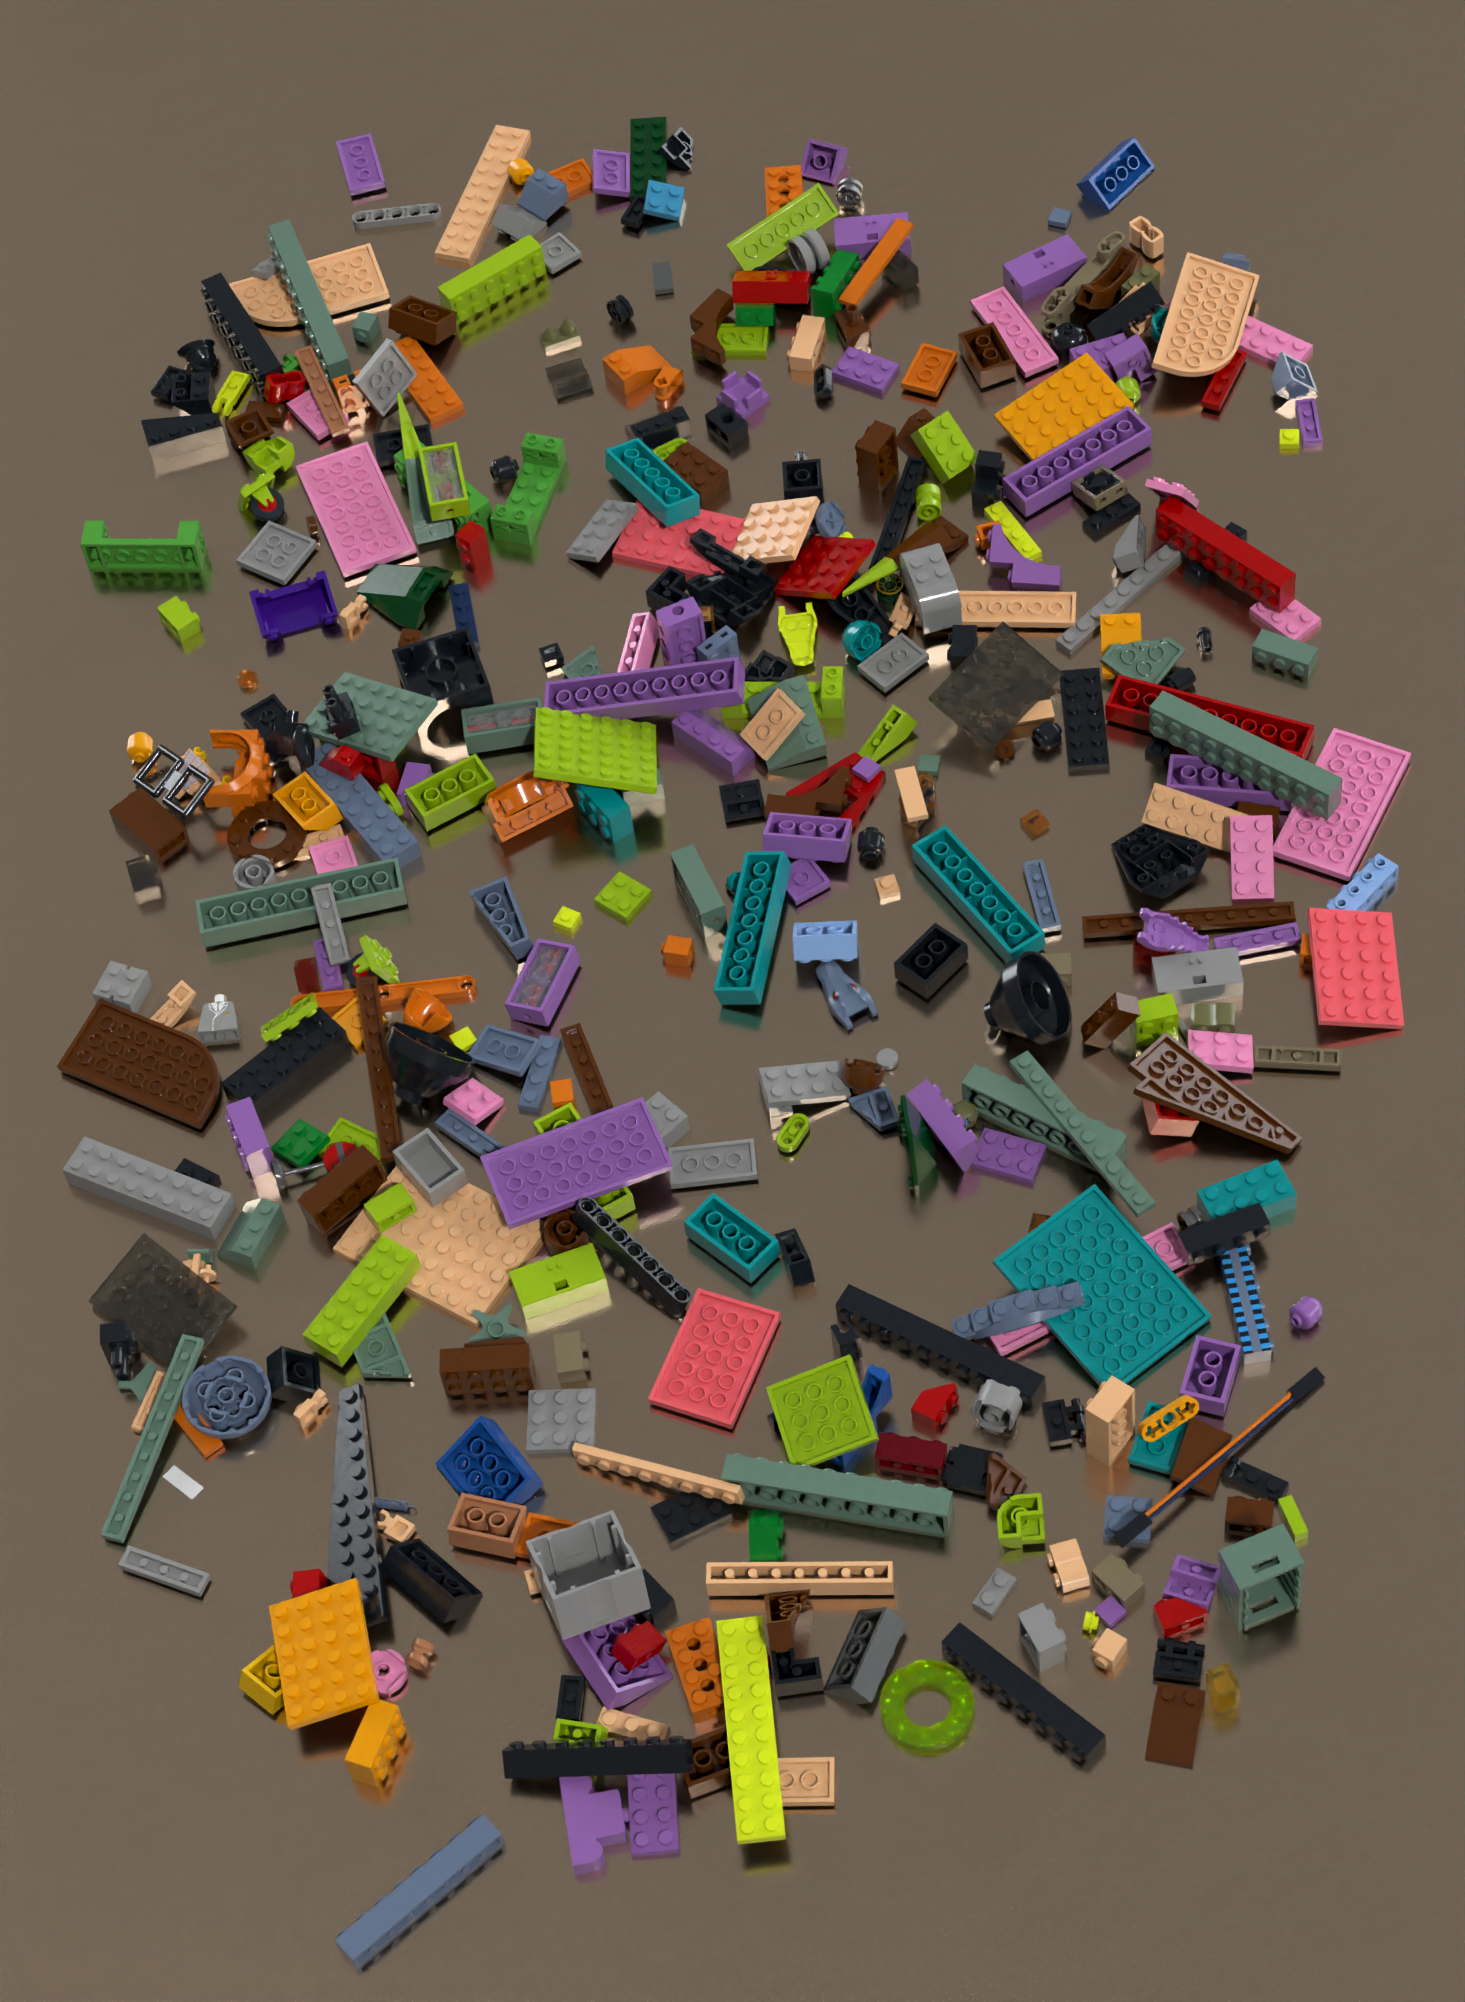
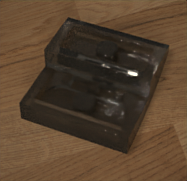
[545,358,593,399]

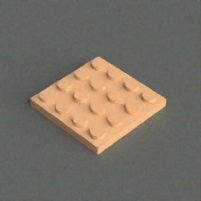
[731,496,820,563]

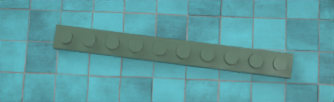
[1010,1050,1156,1218]
[101,1334,205,1543]

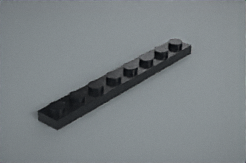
[868,456,927,581]

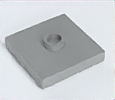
[540,232,582,274]

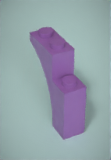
[986,524,1062,591]

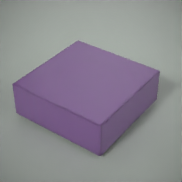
[852,756,881,783]
[1094,1595,1127,1629]

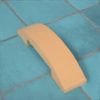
[150,980,196,1028]

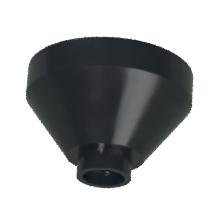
[984,951,1072,1045]
[384,1022,476,1105]

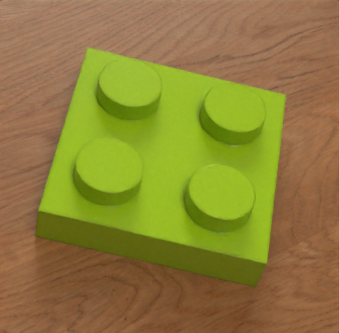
[594,871,652,922]

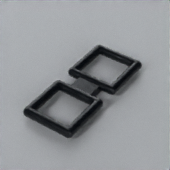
[133,745,215,819]

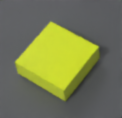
[449,1026,477,1052]

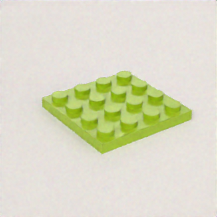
[766,1355,879,1467]

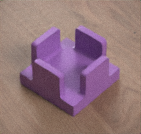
[716,370,770,419]

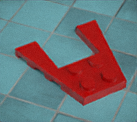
[786,752,886,829]

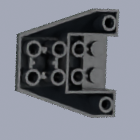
[1111,824,1210,899]

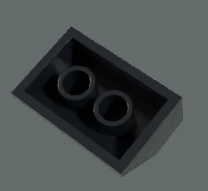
[625,406,692,450]

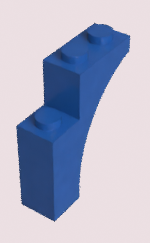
[832,1364,893,1467]

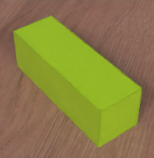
[1278,1495,1308,1542]

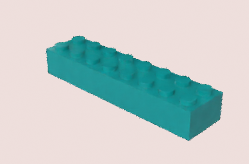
[911,825,1045,962]
[713,851,792,1005]

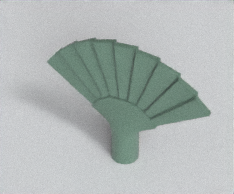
[118,1361,159,1404]

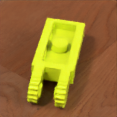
[212,370,250,416]

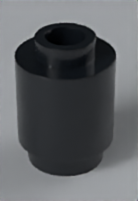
[1165,667,1196,691]

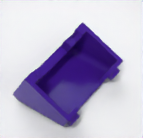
[249,570,339,641]

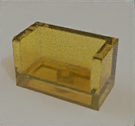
[1206,1662,1240,1715]

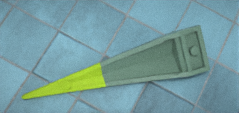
[397,392,455,546]

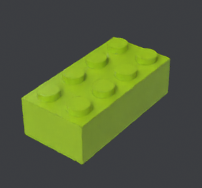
[404,753,496,831]

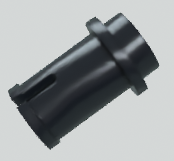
[1196,627,1213,654]

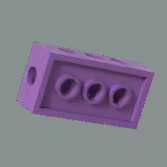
[656,596,706,666]

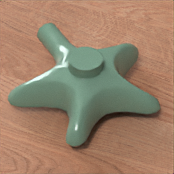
[469,1304,527,1343]

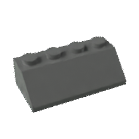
[823,1607,906,1704]

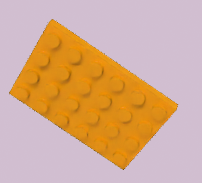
[994,352,1134,461]
[269,1578,380,1730]

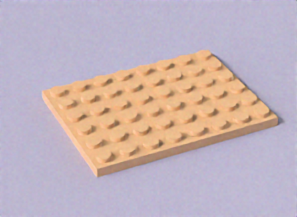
[333,1165,545,1328]

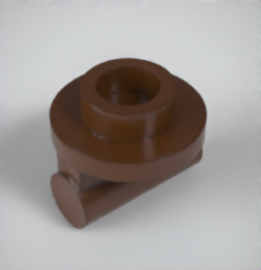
[994,738,1015,759]

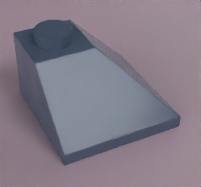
[1271,352,1318,400]

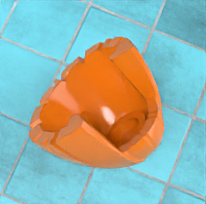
[403,987,453,1033]

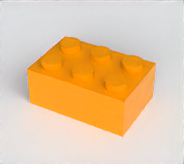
[344,1699,406,1787]

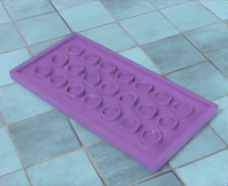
[480,1097,674,1230]

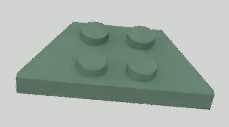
[353,1313,412,1378]

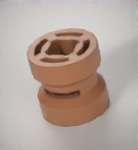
[405,1638,435,1670]

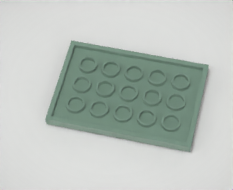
[303,672,438,762]

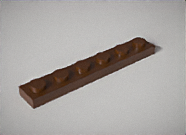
[560,1023,614,1115]

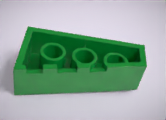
[811,249,862,320]

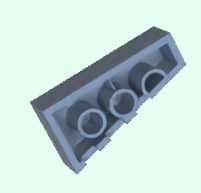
[468,876,534,960]

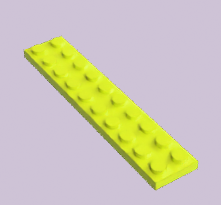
[716,1615,786,1845]

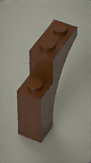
[1075,247,1140,309]
[690,288,734,366]
[764,766,852,820]

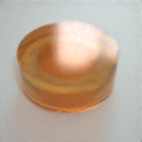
[237,670,258,690]

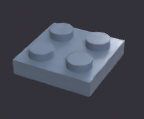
[1103,1495,1153,1544]

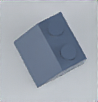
[517,168,569,222]

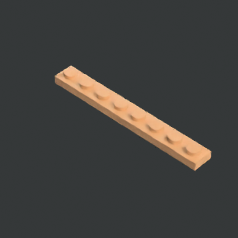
[572,1442,745,1505]

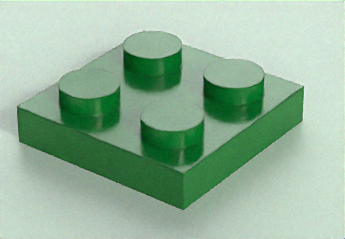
[271,1118,331,1168]

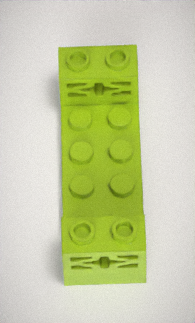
[721,666,845,718]

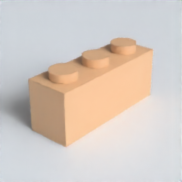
[787,315,826,372]

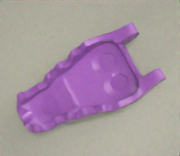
[1137,908,1210,953]

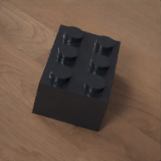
[894,923,968,999]

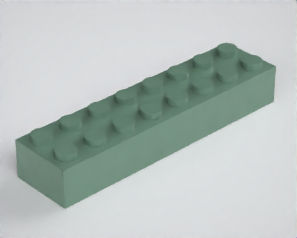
[962,1064,1127,1170]

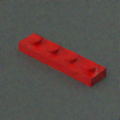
[1201,349,1247,411]

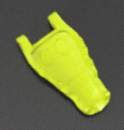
[778,602,817,666]

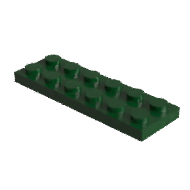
[630,117,667,202]

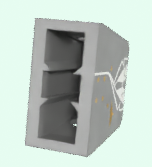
[198,994,241,1044]

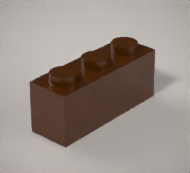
[1081,992,1140,1049]

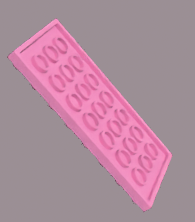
[295,441,417,577]
[1273,728,1411,882]

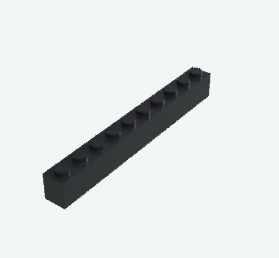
[835,1284,1046,1408]

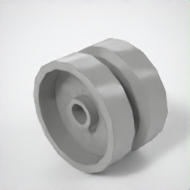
[787,228,830,274]

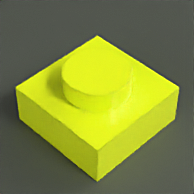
[1279,429,1299,449]
[553,906,582,933]

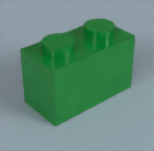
[735,303,776,326]

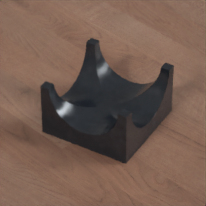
[392,627,494,738]

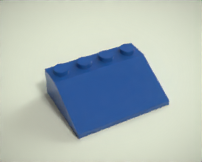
[435,1416,544,1505]

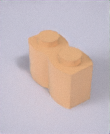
[1129,216,1164,259]
[1046,1538,1090,1593]

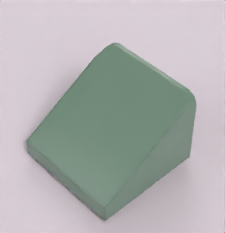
[187,1249,214,1263]

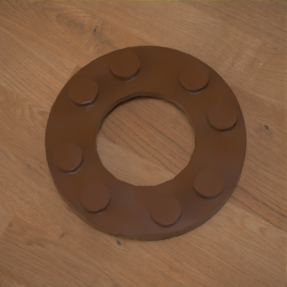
[227,801,309,869]

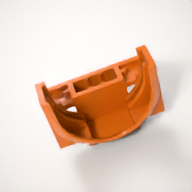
[203,729,274,819]

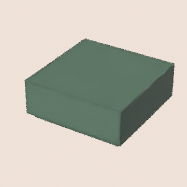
[917,754,940,776]

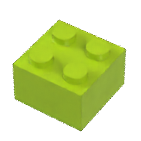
[1130,993,1179,1047]

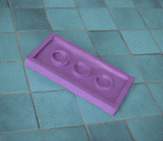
[336,133,386,196]
[627,1773,680,1857]

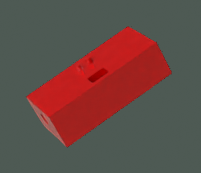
[732,270,811,304]

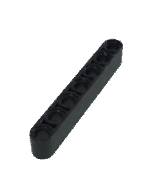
[572,1197,691,1315]

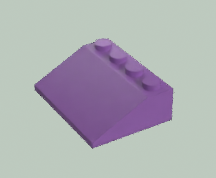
[560,1615,673,1710]

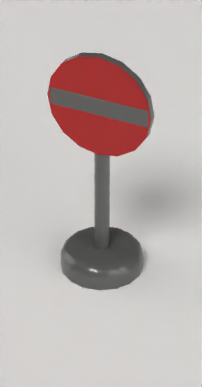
[272,1142,358,1190]

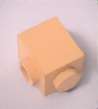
[1091,1628,1127,1671]

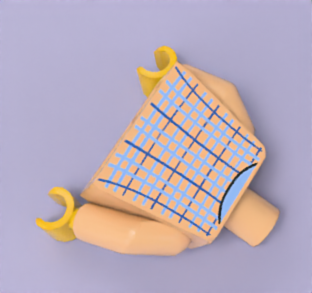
[175,747,231,799]

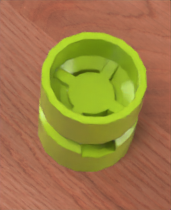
[915,483,942,521]

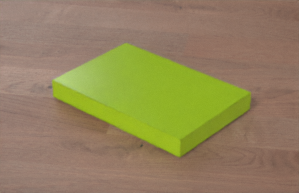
[319,1117,382,1164]

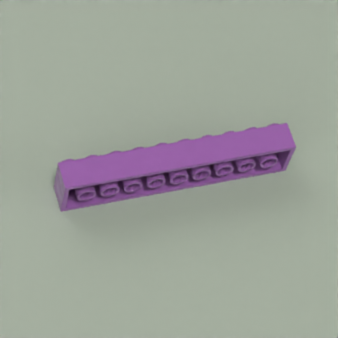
[544,657,745,720]

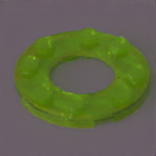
[880,1659,975,1751]

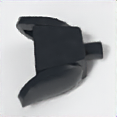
[265,710,315,768]

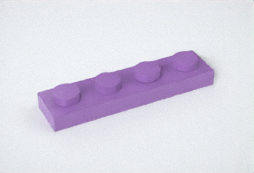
[1213,922,1302,956]

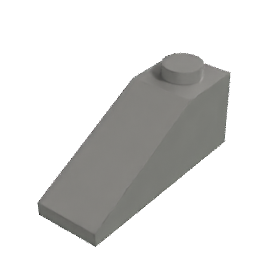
[1112,515,1146,573]

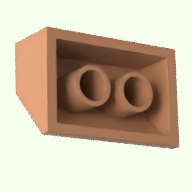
[447,1493,527,1559]

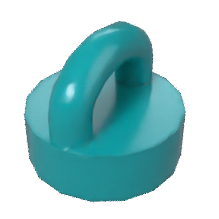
[725,872,741,892]

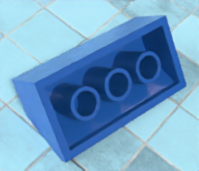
[1076,137,1155,211]

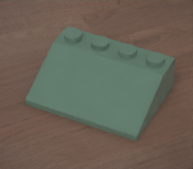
[747,675,827,771]

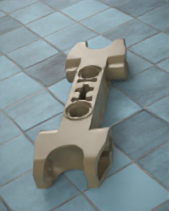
[1041,231,1125,336]

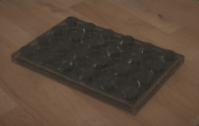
[928,621,1064,753]
[88,1233,238,1366]

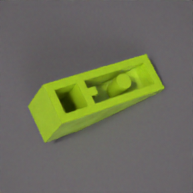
[858,704,918,762]

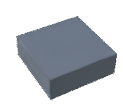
[1048,207,1072,228]

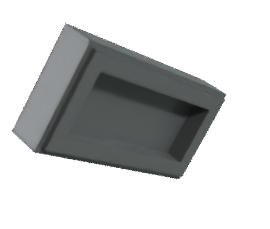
[652,261,674,295]

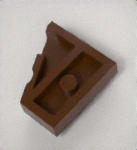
[985,1452,1027,1512]

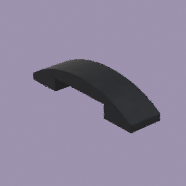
[689,528,767,578]

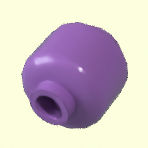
[1289,1296,1323,1330]

